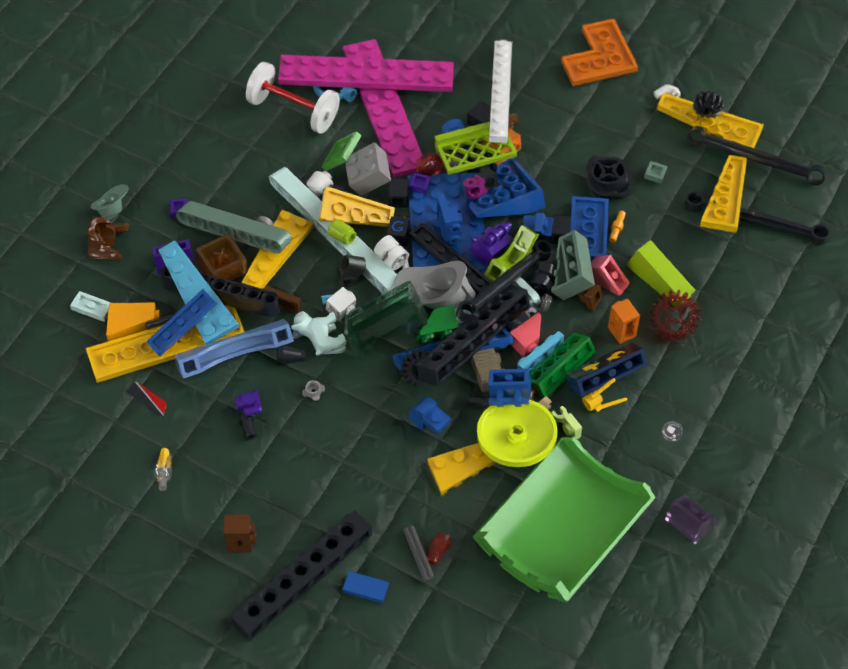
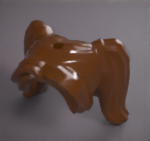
[87,217,130,261]

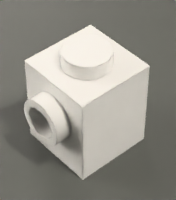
[326,287,356,321]

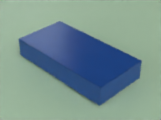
[343,571,389,604]

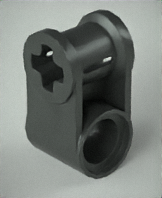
[336,255,366,288]

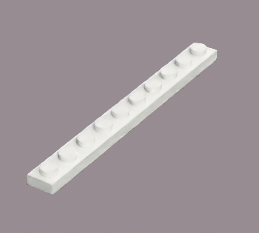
[489,40,512,143]

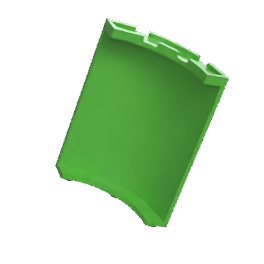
[473,437,656,602]

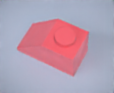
[591,255,630,296]
[510,312,541,357]

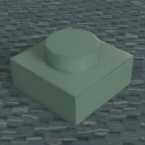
[644,161,668,184]

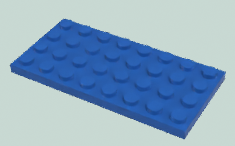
[407,173,488,295]

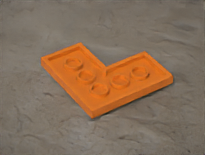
[561,19,638,86]

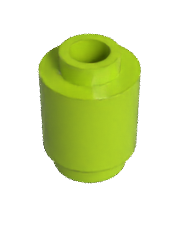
[328,219,356,245]

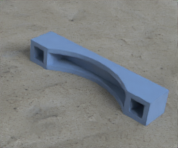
[174,319,294,378]

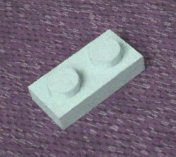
[70,291,110,322]

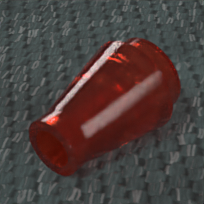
[427,532,452,565]

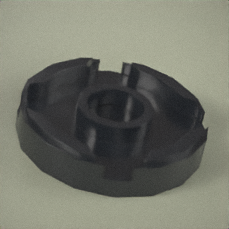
[506,303,539,331]

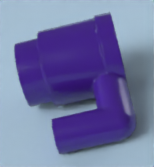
[235,390,262,417]

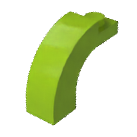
[484,225,539,282]

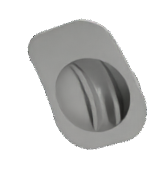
[392,261,476,309]

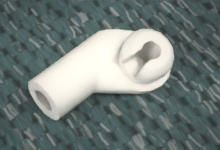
[653,84,680,99]

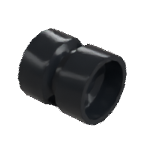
[528,262,557,297]

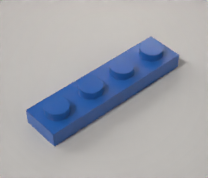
[146,289,217,357]

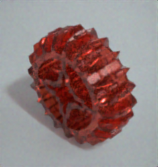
[649,290,702,342]

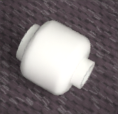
[306,171,333,198]

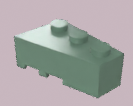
[551,230,595,300]

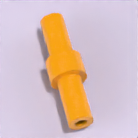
[609,211,626,243]

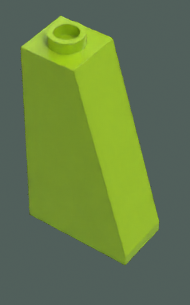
[626,240,696,308]

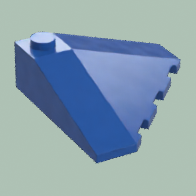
[469,158,545,218]

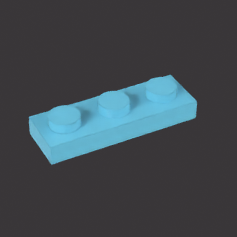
[517,331,564,373]

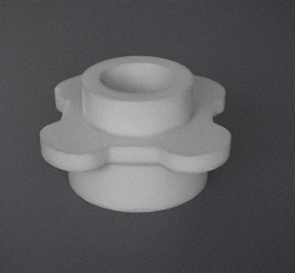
[302,380,325,401]

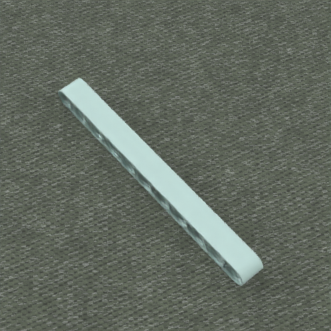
[269,167,397,303]

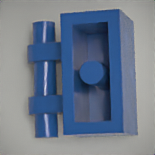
[488,369,531,407]

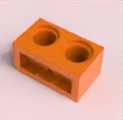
[608,299,640,344]

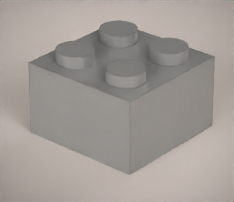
[345,142,391,196]

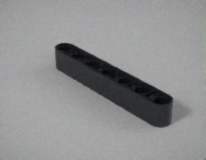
[160,266,280,317]

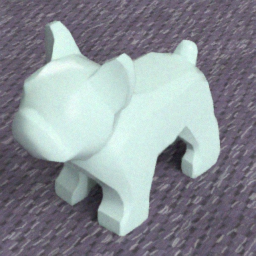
[291,311,346,356]

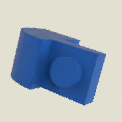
[523,213,553,238]
[409,397,451,435]

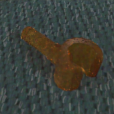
[508,113,518,130]

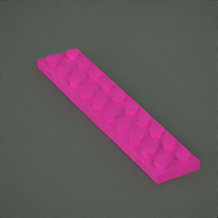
[343,39,426,178]
[278,55,454,92]

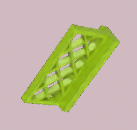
[435,122,517,175]

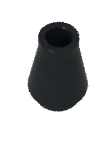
[277,345,305,364]

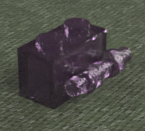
[665,494,720,544]

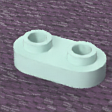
[511,277,541,306]

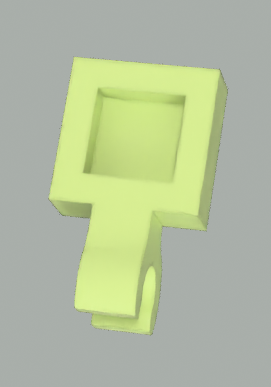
[552,406,582,439]

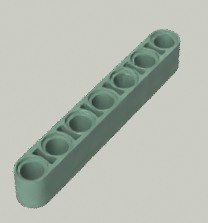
[176,201,292,254]

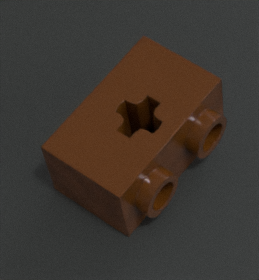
[224,515,257,553]

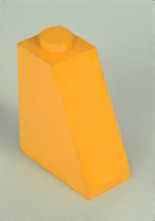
[106,302,160,341]

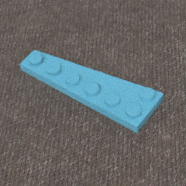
[158,241,240,344]

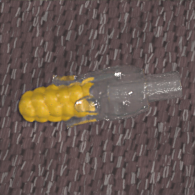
[155,448,172,491]

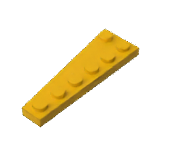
[657,93,763,148]
[700,155,747,233]
[242,210,314,289]

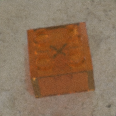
[196,234,248,280]

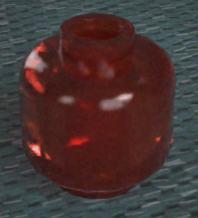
[416,152,443,177]

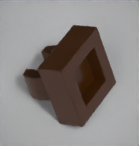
[579,284,603,311]

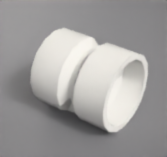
[374,235,409,270]

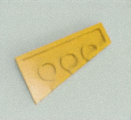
[318,186,395,227]

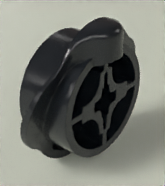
[586,155,632,198]

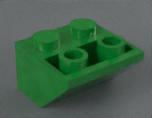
[416,305,459,343]

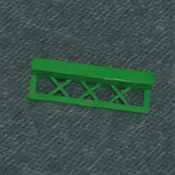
[530,332,596,398]

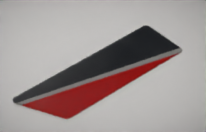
[126,382,167,417]

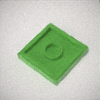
[322,132,361,171]

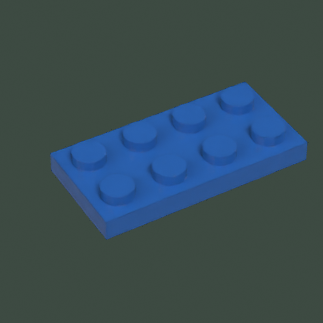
[570,196,609,261]

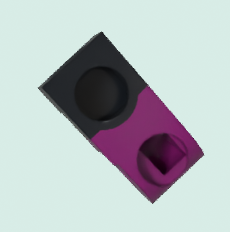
[463,166,499,199]

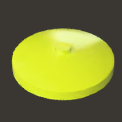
[477,400,557,467]

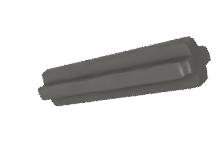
[404,525,434,582]

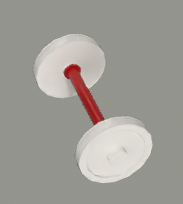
[246,62,339,133]

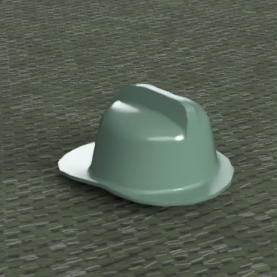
[91,185,128,220]

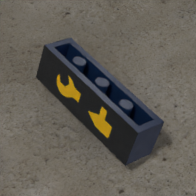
[566,342,648,397]

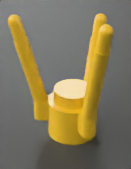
[582,378,627,412]

